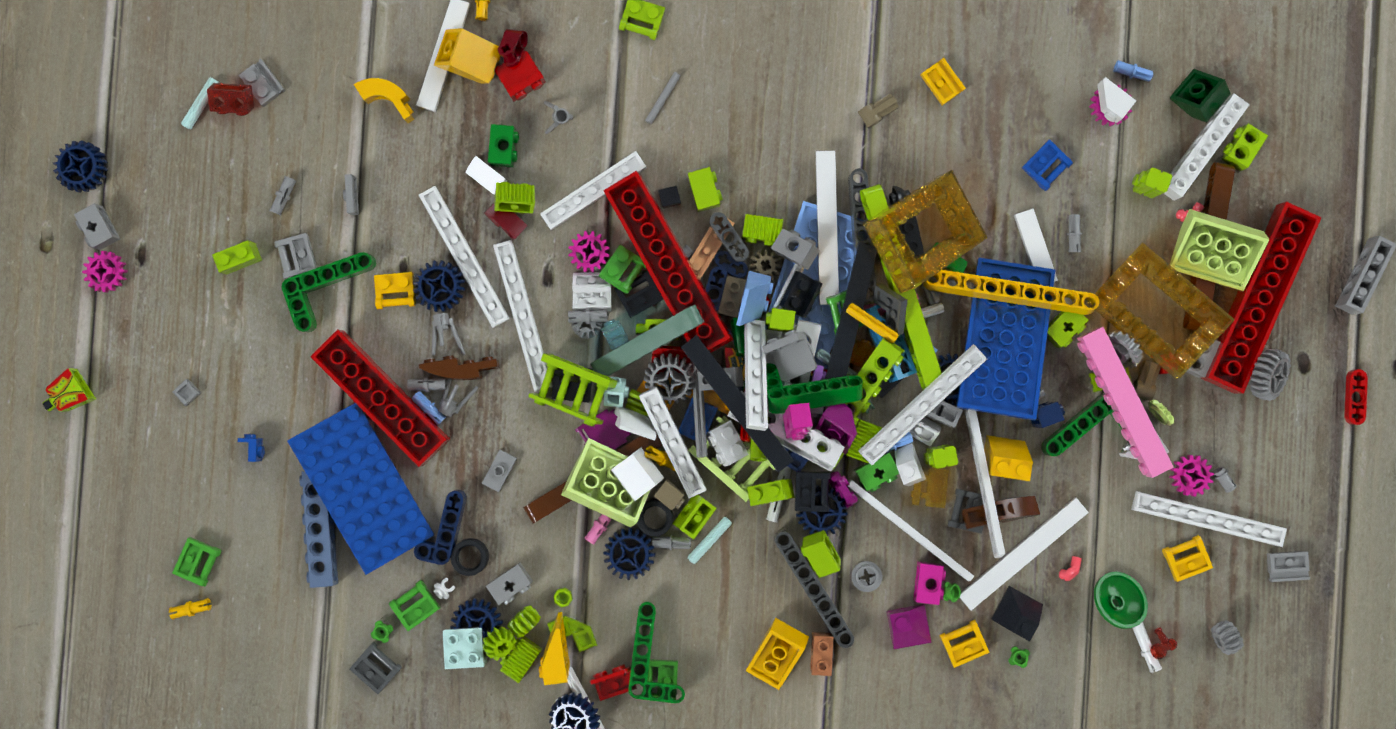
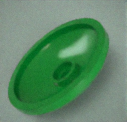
[1094,571,1148,629]

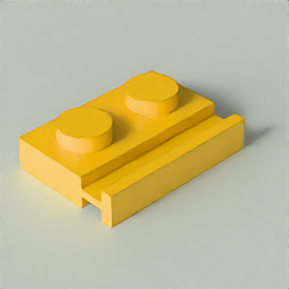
[920,58,966,106]

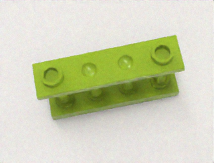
[528,353,618,427]

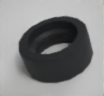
[637,499,673,537]
[451,538,489,576]

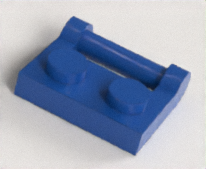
[1021,139,1073,191]

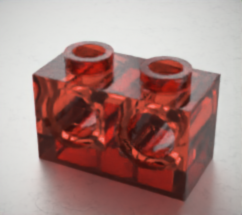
[207,83,254,116]

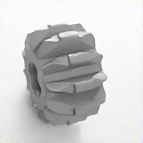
[1211,620,1244,655]

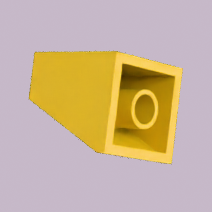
[434,28,501,84]
[984,435,1033,481]

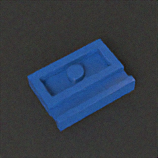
[678,397,718,441]

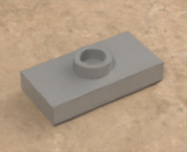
[343,174,359,215]
[482,449,517,492]

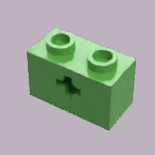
[854,452,899,492]

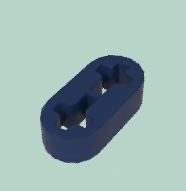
[715,251,748,279]

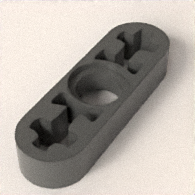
[709,212,749,262]

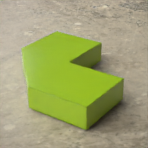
[547,616,597,652]

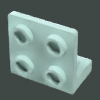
[443,627,487,669]

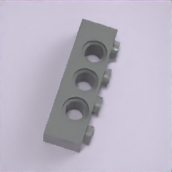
[1335,236,1396,315]

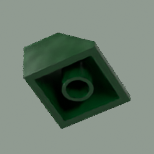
[1170,69,1231,123]

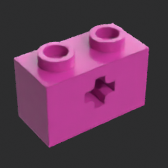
[783,403,813,440]

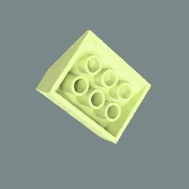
[1169,209,1269,291]
[561,438,650,527]

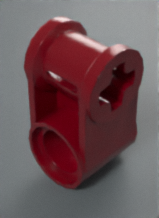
[498,29,528,67]

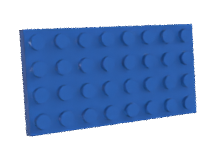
[957,258,1055,421]
[287,403,435,575]

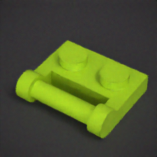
[619,0,665,40]

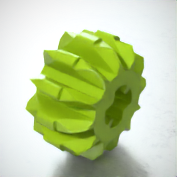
[507,605,541,638]
[482,626,517,661]

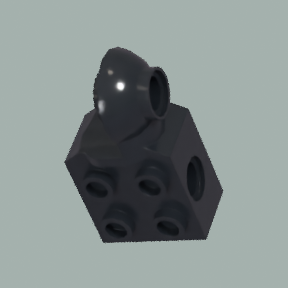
[889,186,924,259]

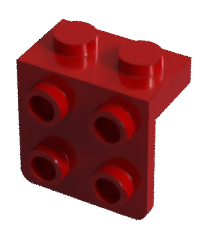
[495,51,546,102]
[590,664,637,701]

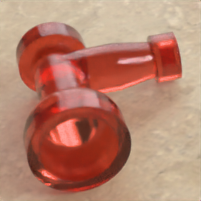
[1150,627,1177,659]

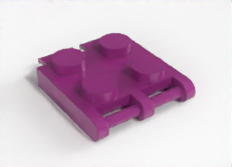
[575,409,631,450]

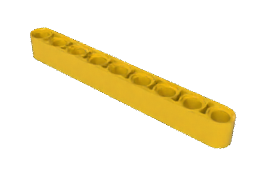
[923,269,1099,315]

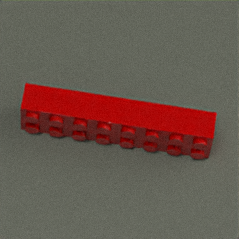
[310,329,450,467]

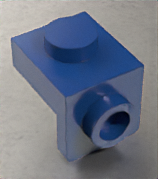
[237,434,265,462]

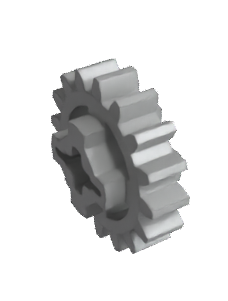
[1108,330,1144,368]

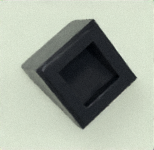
[658,186,681,209]

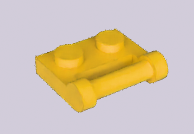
[374,272,416,310]
[1162,535,1213,582]
[939,620,990,668]

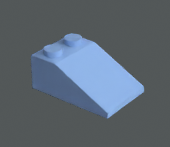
[736,271,774,326]

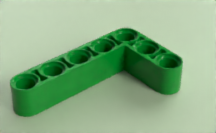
[281,252,376,333]
[766,363,863,414]
[1041,392,1122,456]
[628,602,685,704]

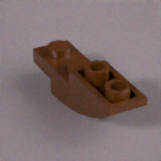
[419,355,500,380]
[962,496,1040,529]

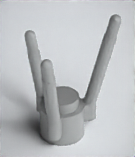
[544,101,573,134]
[432,313,465,356]
[438,379,478,417]

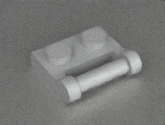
[274,233,317,279]

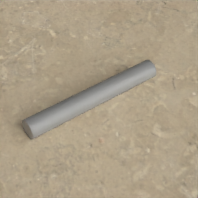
[645,72,681,124]

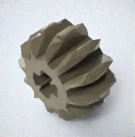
[749,250,782,281]

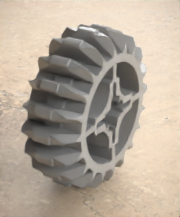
[1250,349,1291,401]
[644,353,696,405]

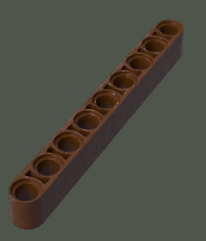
[1183,162,1235,332]
[523,432,663,524]

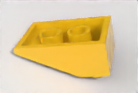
[539,612,570,685]
[746,618,809,690]

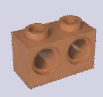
[810,632,833,676]

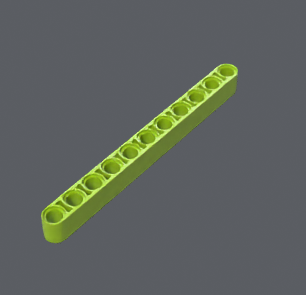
[860,184,942,390]

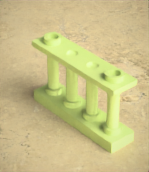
[688,416,775,502]

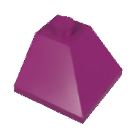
[816,403,857,454]
[886,604,932,649]

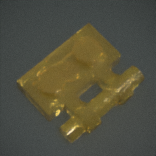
[910,467,949,508]

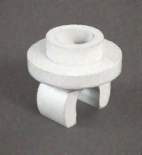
[434,578,455,599]

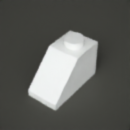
[1097,77,1136,123]
[894,443,926,486]

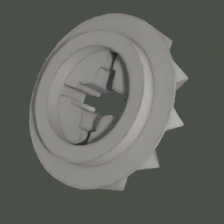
[571,322,602,339]
[851,561,882,592]

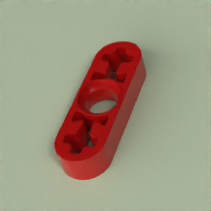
[1344,369,1368,425]

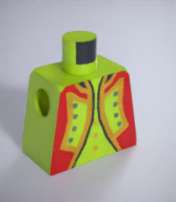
[43,368,96,412]

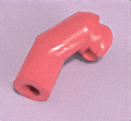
[1176,202,1204,222]
[1059,556,1082,581]

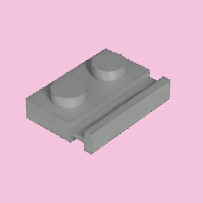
[239,59,286,107]
[1267,551,1310,582]

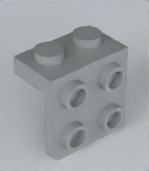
[762,330,817,382]

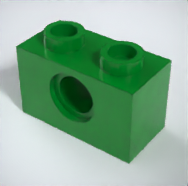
[488,124,519,167]

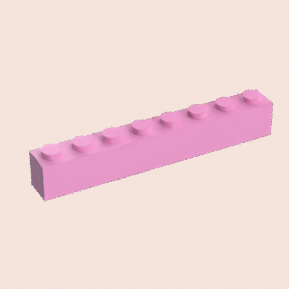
[1077,327,1174,478]

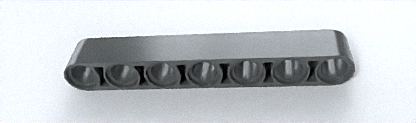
[848,168,876,303]
[774,530,854,648]

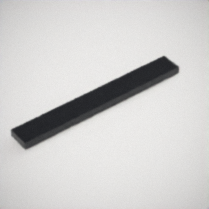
[825,243,878,379]
[681,335,794,473]

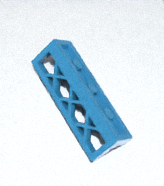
[864,305,917,383]

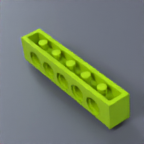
[845,338,905,426]

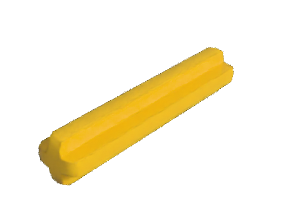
[846,303,899,343]

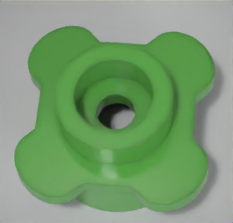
[943,582,961,602]
[371,621,393,643]
[1008,646,1030,668]

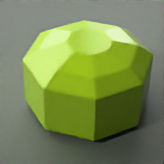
[553,588,573,607]

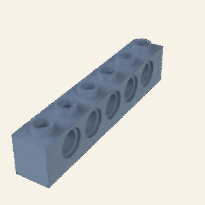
[299,471,338,588]

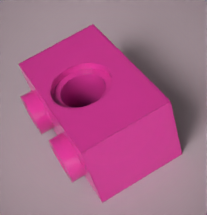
[913,561,946,605]

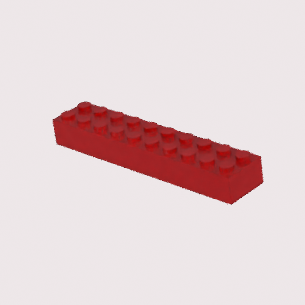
[603,171,733,353]
[1201,201,1322,394]

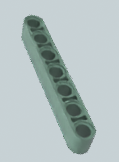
[590,305,704,376]

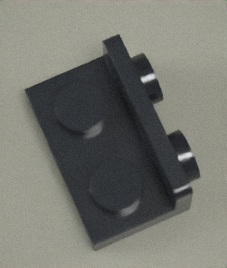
[779,271,822,318]

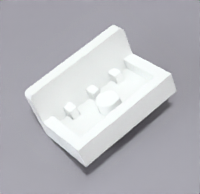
[707,420,749,467]

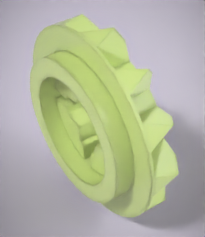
[1148,400,1174,426]

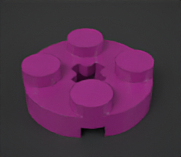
[829,471,858,508]

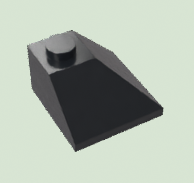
[991,586,1043,641]

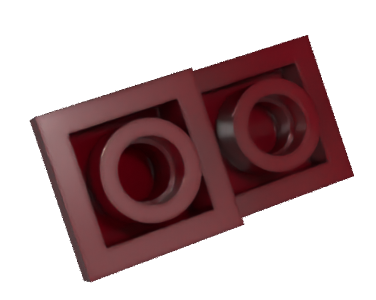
[484,201,528,240]

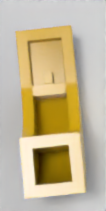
[353,78,414,123]

